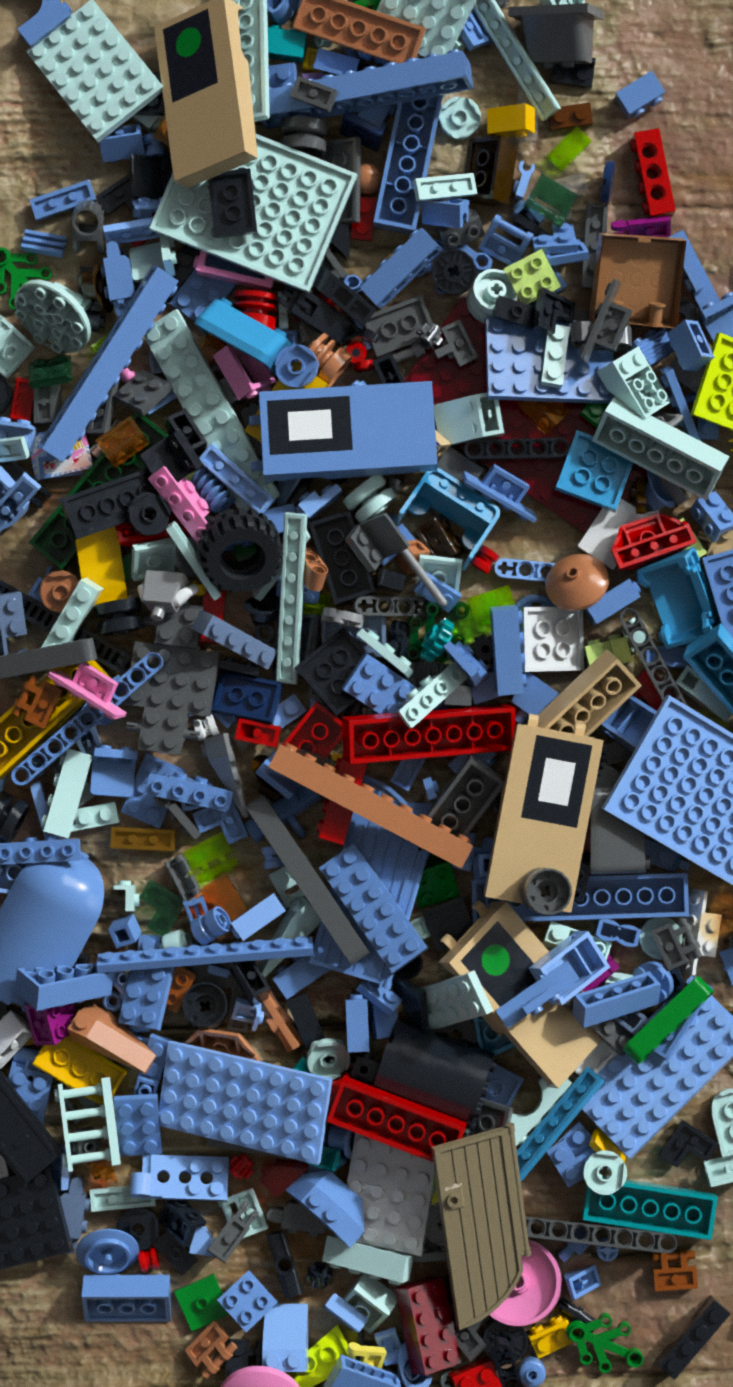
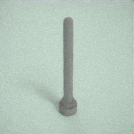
[400,549,447,607]

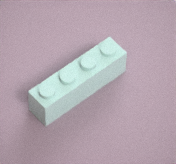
[41,749,93,839]
[322,1234,414,1285]

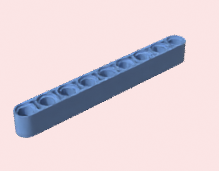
[11,652,164,786]

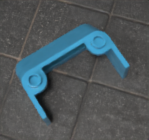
[194,297,292,376]
[394,468,500,571]

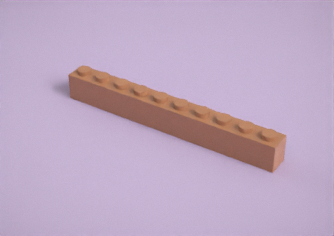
[269,742,473,869]

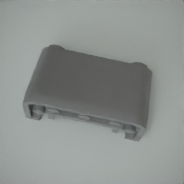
[591,785,650,875]

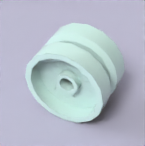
[466,269,518,323]
[343,475,398,523]

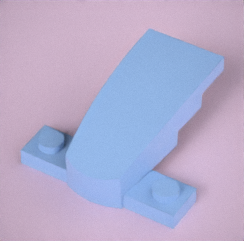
[0,465,41,532]

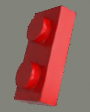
[350,196,376,242]

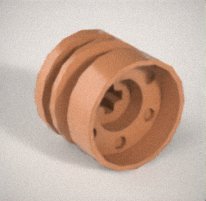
[299,333,353,387]

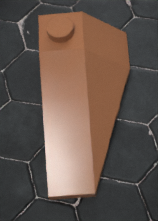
[67,1003,156,1075]

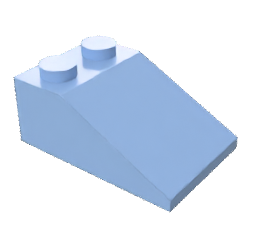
[262,1304,308,1372]

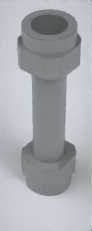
[378,342,426,363]

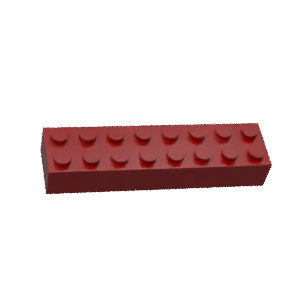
[342,704,516,764]

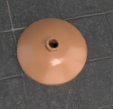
[545,554,609,611]

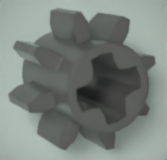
[416,323,443,350]

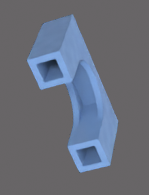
[18,0,73,48]

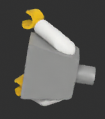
[137,570,206,621]

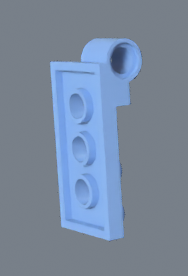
[130,1154,229,1202]

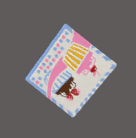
[30,429,92,480]

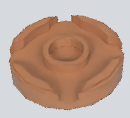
[39,570,80,613]

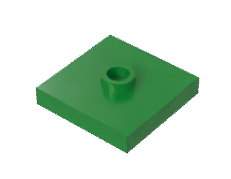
[174,1273,229,1331]

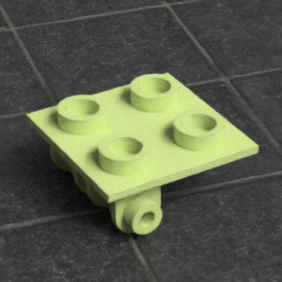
[504,249,561,304]

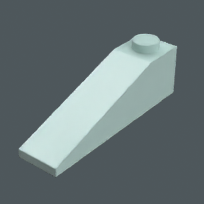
[257,896,321,978]

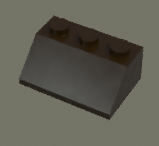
[462,135,518,206]

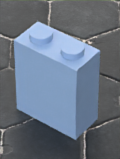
[230,892,287,941]

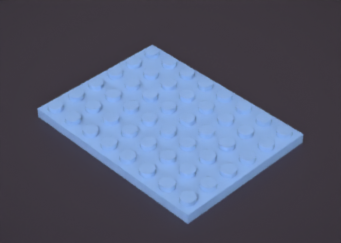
[602,695,733,885]

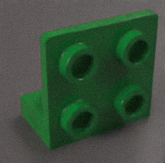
[416,853,460,908]

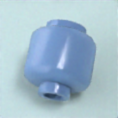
[518,1356,546,1387]

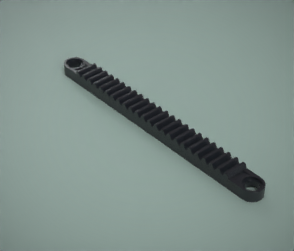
[0,580,132,675]

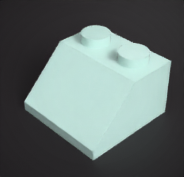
[343,1273,397,1334]

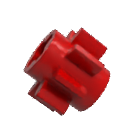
[229,1153,255,1180]

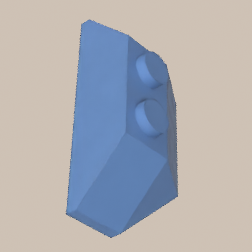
[285,1171,364,1248]

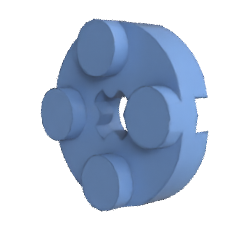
[275,344,319,388]
[633,961,674,1005]

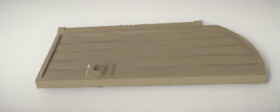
[431,1123,531,1330]

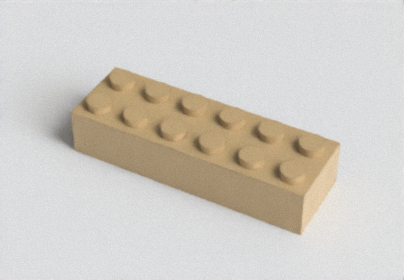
[537,649,642,736]

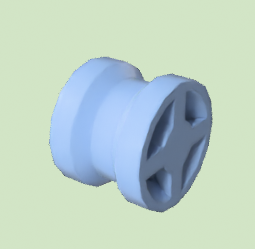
[596,1237,618,1261]

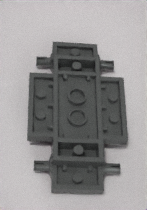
[125,604,220,755]

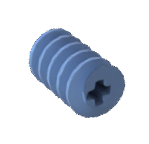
[191,466,235,513]

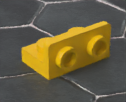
[527,1315,573,1359]

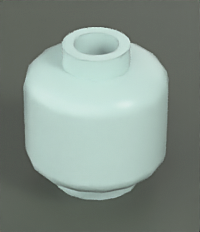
[159,930,193,949]

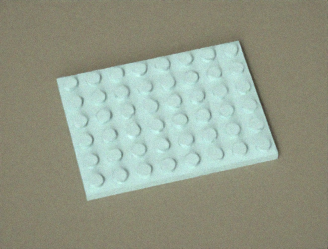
[150,134,358,293]

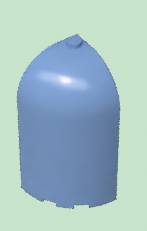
[0,851,104,1012]

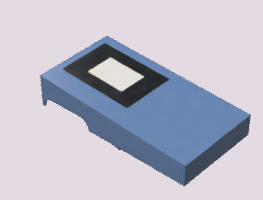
[249,381,438,485]

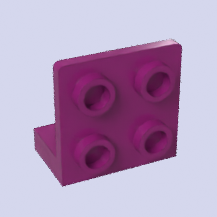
[24,1003,77,1045]

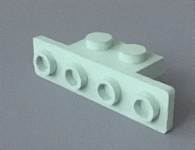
[398,662,467,728]

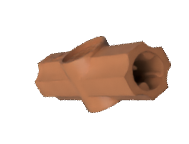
[261,988,303,1053]

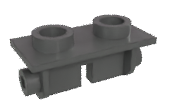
[165,854,201,901]

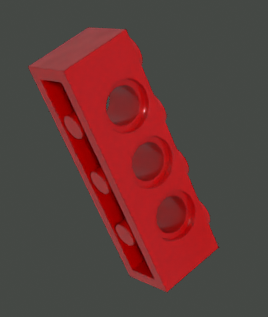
[630,128,676,218]

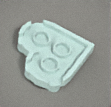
[711,1088,733,1157]

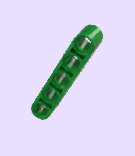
[623,976,714,1065]

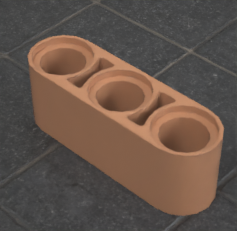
[304,542,328,591]

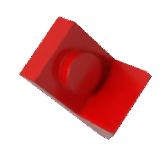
[234,718,281,748]

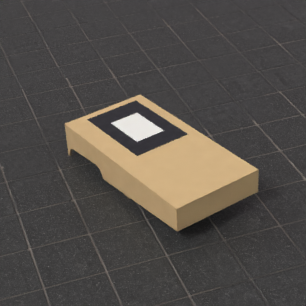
[483,714,604,913]

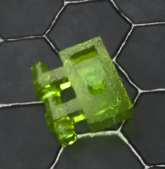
[184,832,239,883]

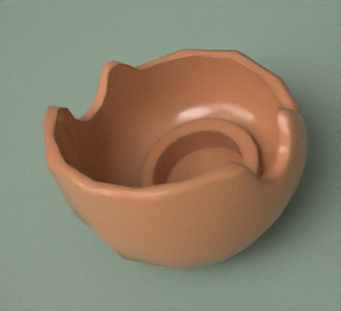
[360,163,383,196]

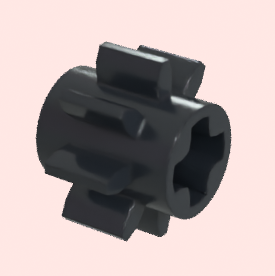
[306,1261,333,1289]

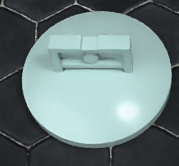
[15,280,92,353]

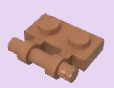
[185,1320,237,1379]

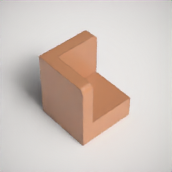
[396,539,431,575]

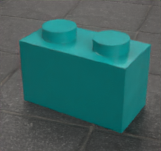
[268,25,307,63]

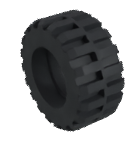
[198,508,283,593]

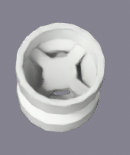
[192,714,220,741]

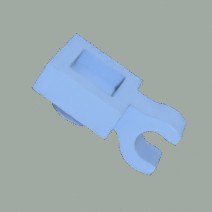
[512,161,535,201]

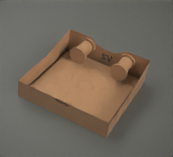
[589,233,687,328]

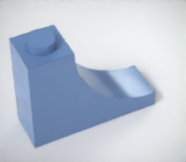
[323,1355,401,1387]

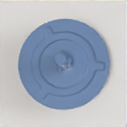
[76,1229,139,1275]

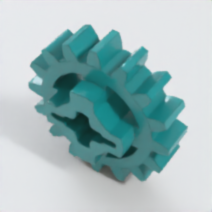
[420,618,454,663]

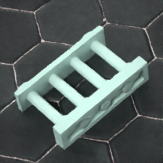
[54,1077,121,1172]

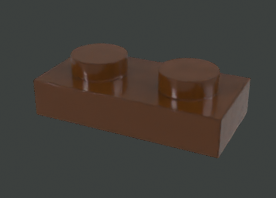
[549,102,593,131]

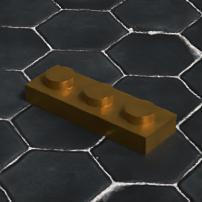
[110,827,176,851]

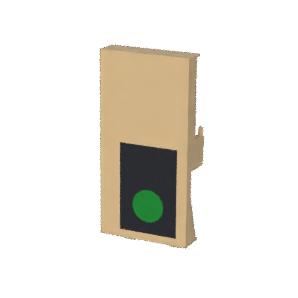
[154,0,258,188]
[439,901,602,1089]

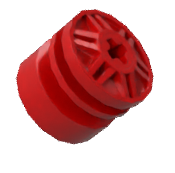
[233,289,278,330]

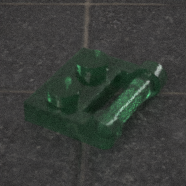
[523,174,578,228]

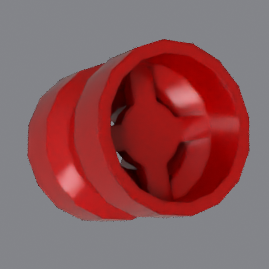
[470,545,500,574]

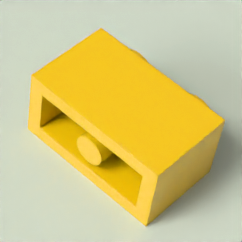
[487,103,535,138]

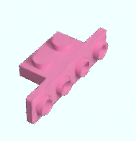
[148,466,210,544]
[48,662,127,720]

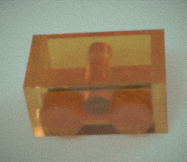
[202,873,248,920]

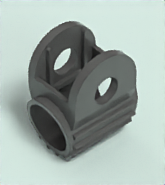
[71,199,105,254]

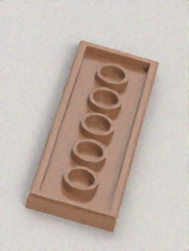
[292,0,427,64]

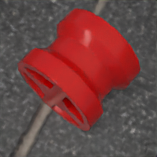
[138,1247,160,1273]

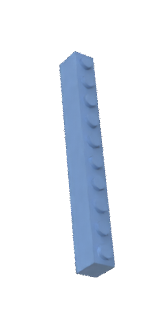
[38,265,178,462]

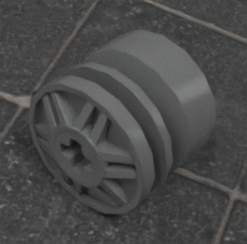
[519,868,572,915]

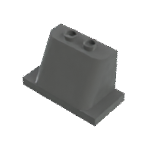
[508,3,604,69]

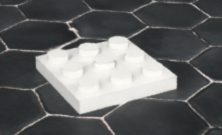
[520,607,584,672]

